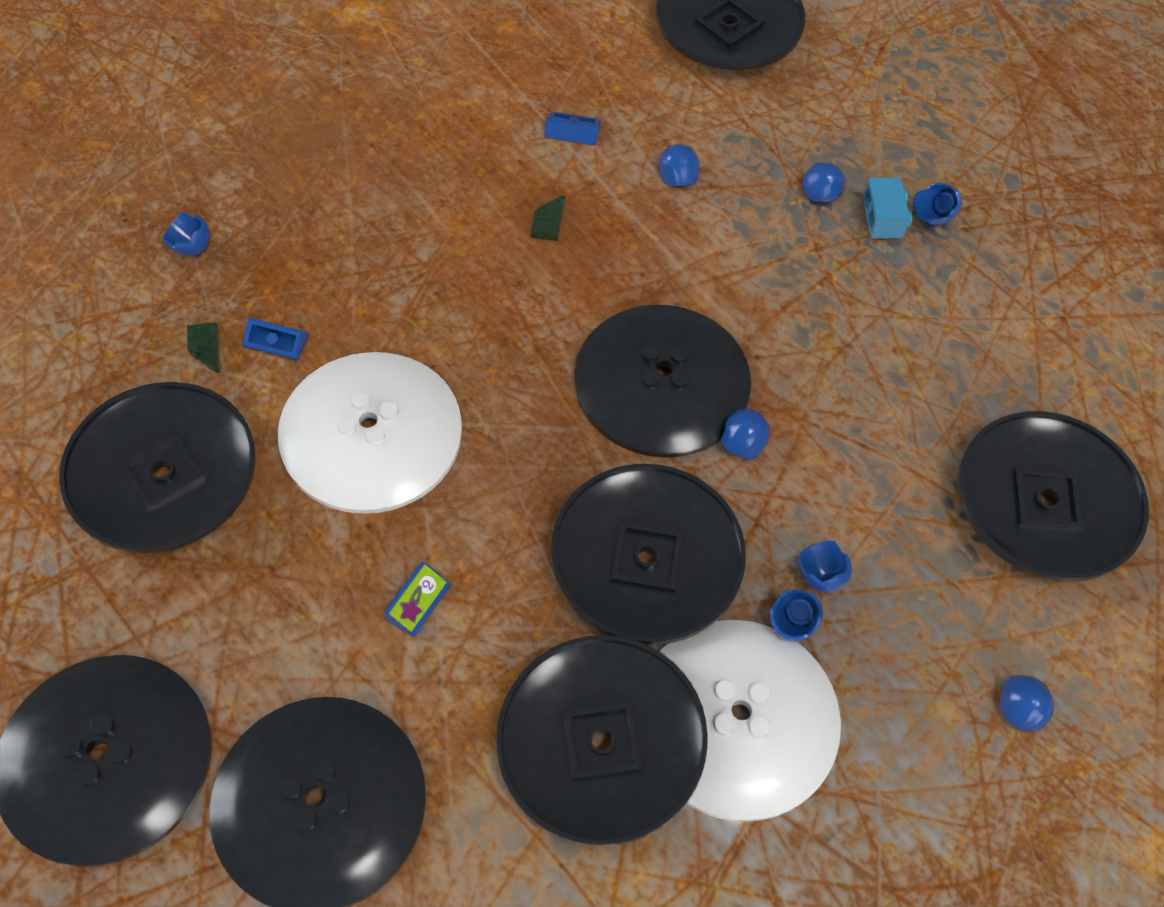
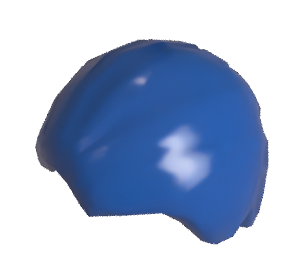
[659,144,699,186]
[802,162,846,202]
[912,183,962,225]
[162,212,211,257]
[721,408,770,460]
[797,540,852,593]
[770,589,823,642]
[999,675,1054,732]

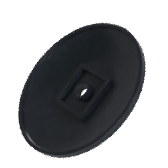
[656,0,805,70]
[575,305,751,458]
[59,382,256,553]
[958,411,1149,582]
[551,464,746,645]
[496,635,708,847]
[0,655,212,867]
[209,697,426,907]

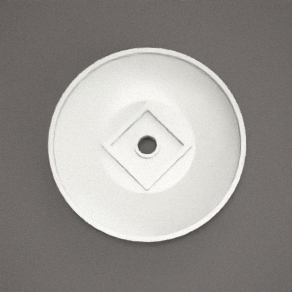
[278,352,462,514]
[660,620,841,822]

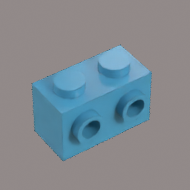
[863,178,912,238]

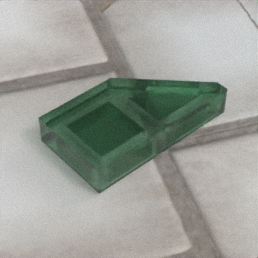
[531,195,566,241]
[187,322,220,373]

